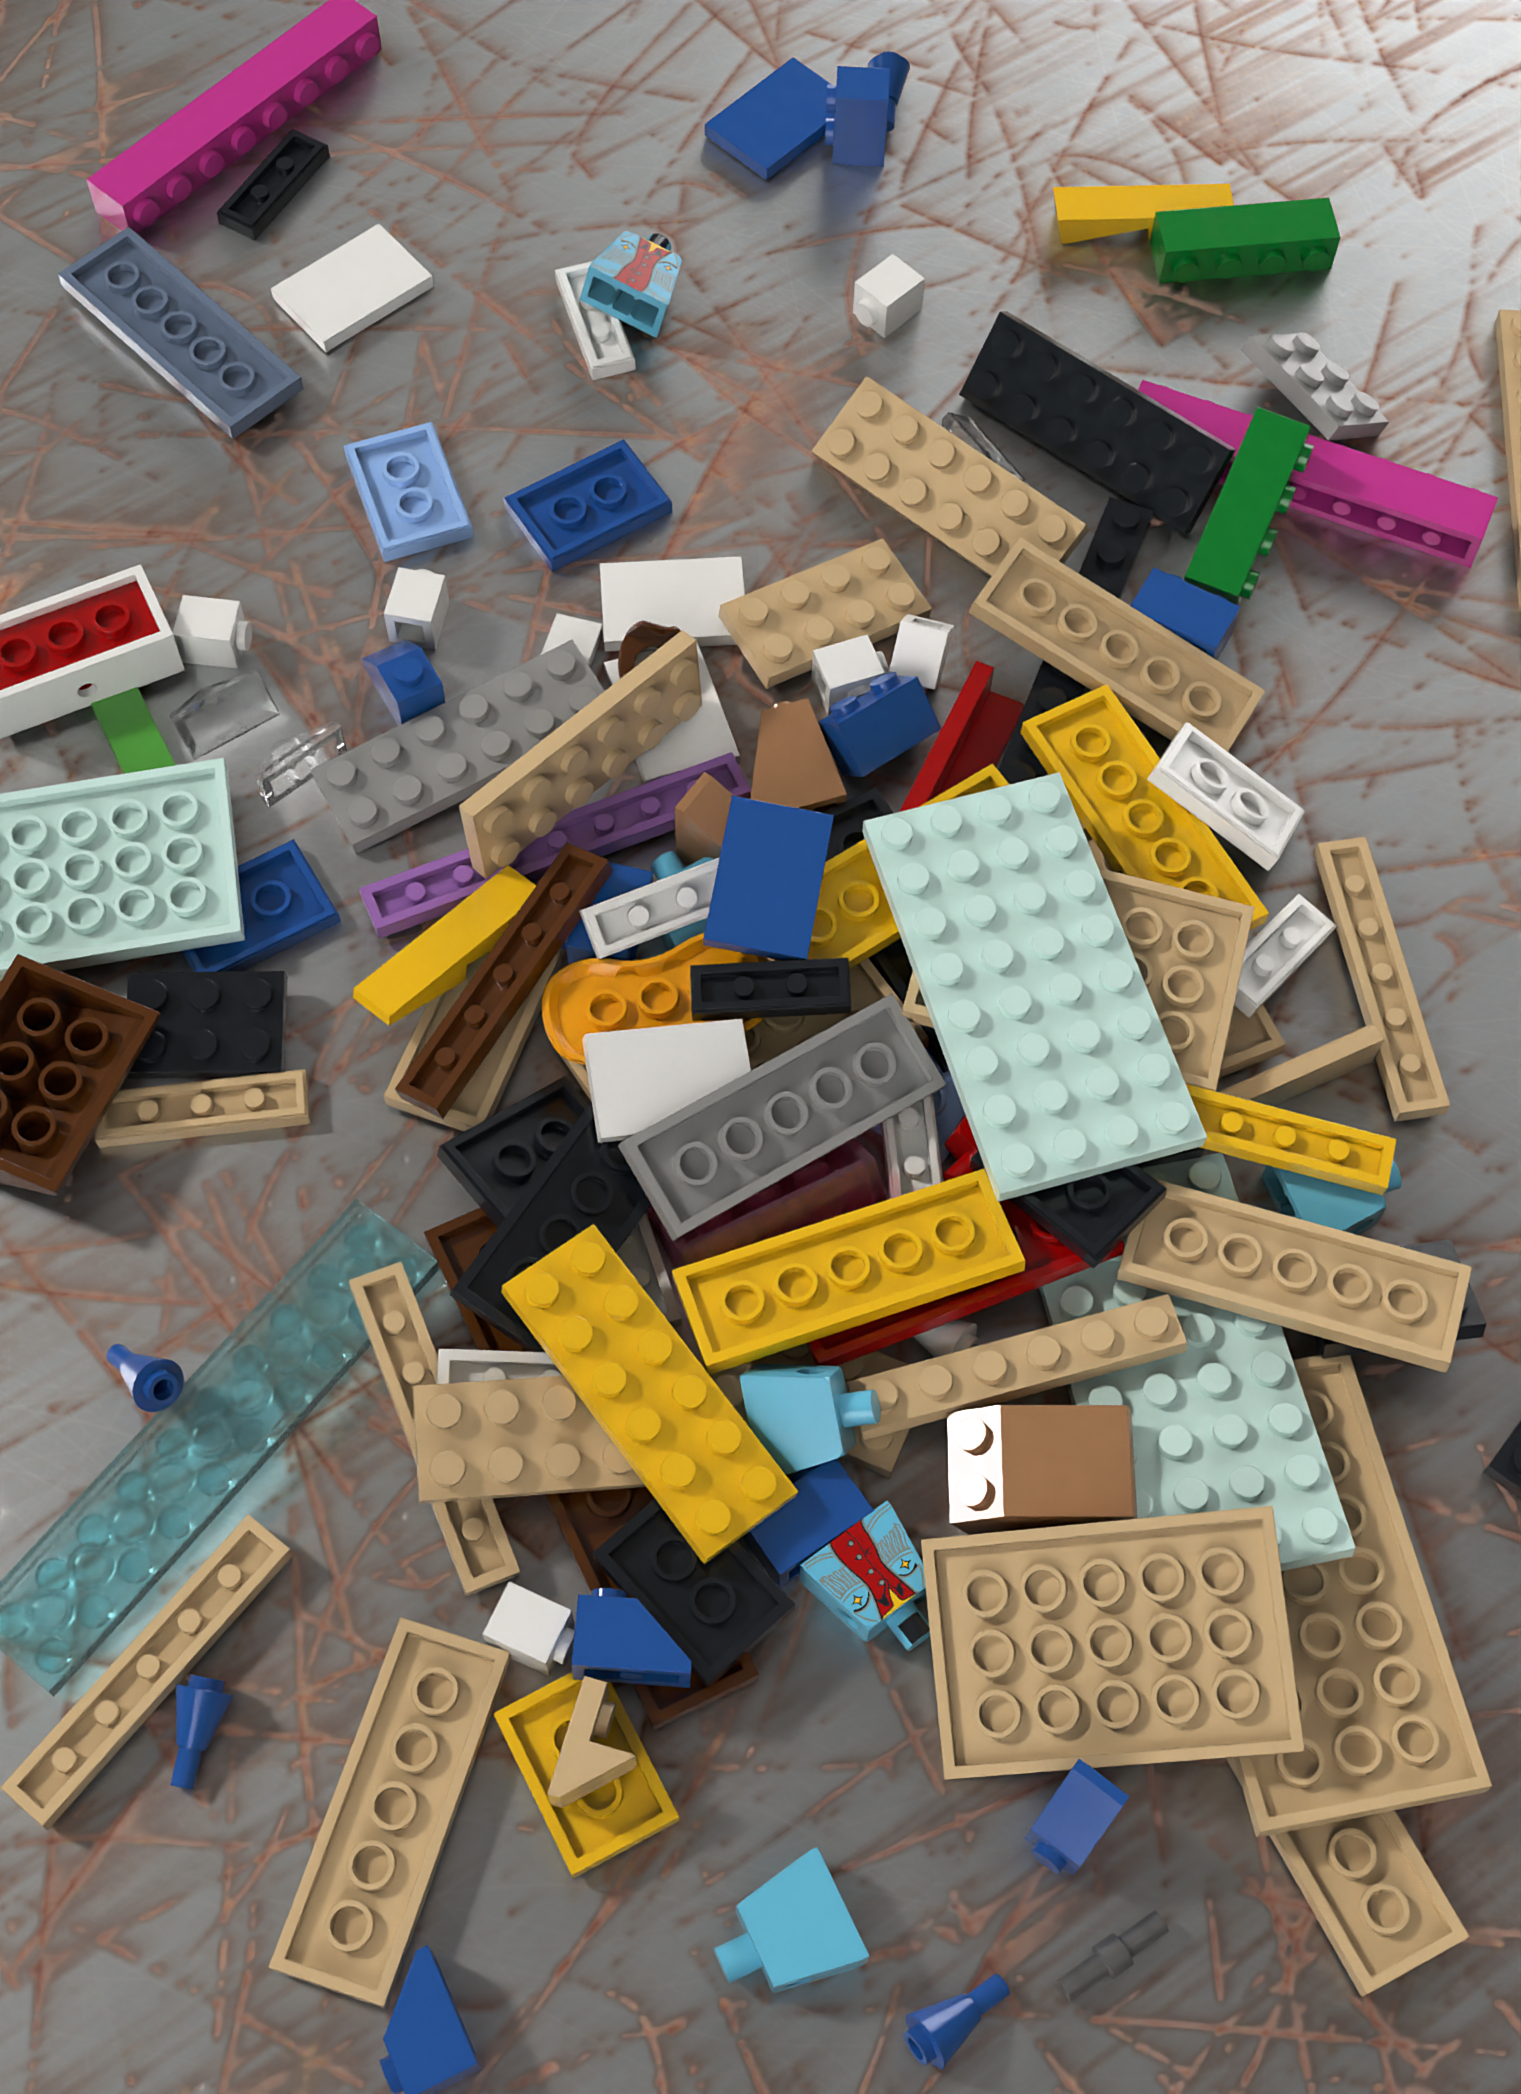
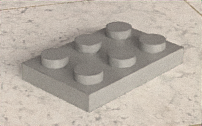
[1241,332,1389,441]

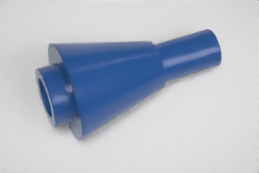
[868,51,910,132]
[106,1344,184,1412]
[170,1675,234,1789]
[903,1973,1010,2070]

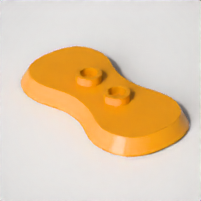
[541,933,767,1065]

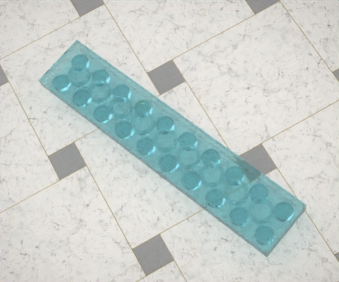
[0,1198,439,1697]

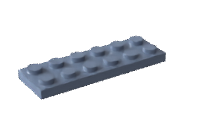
[58,227,304,439]

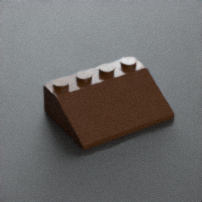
[0,954,161,1196]

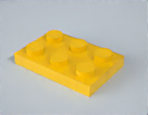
[493,1672,680,1879]

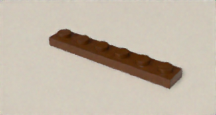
[395,842,613,1119]

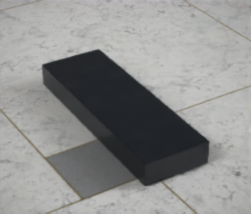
[216,129,330,241]
[690,958,851,1021]

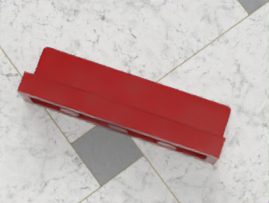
[899,661,1024,812]

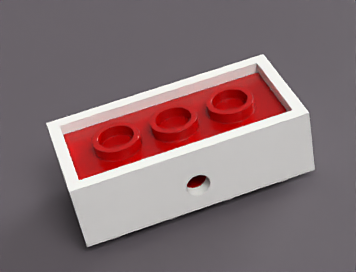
[0,564,185,739]

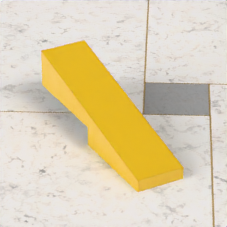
[1053,183,1234,245]
[353,865,536,1026]

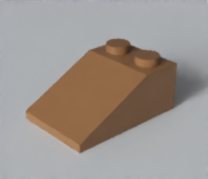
[947,1405,1137,1535]

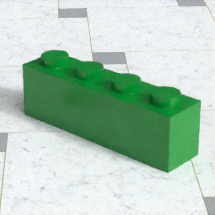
[1149,197,1341,284]
[1184,407,1314,605]

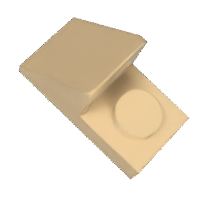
[547,1676,637,1808]

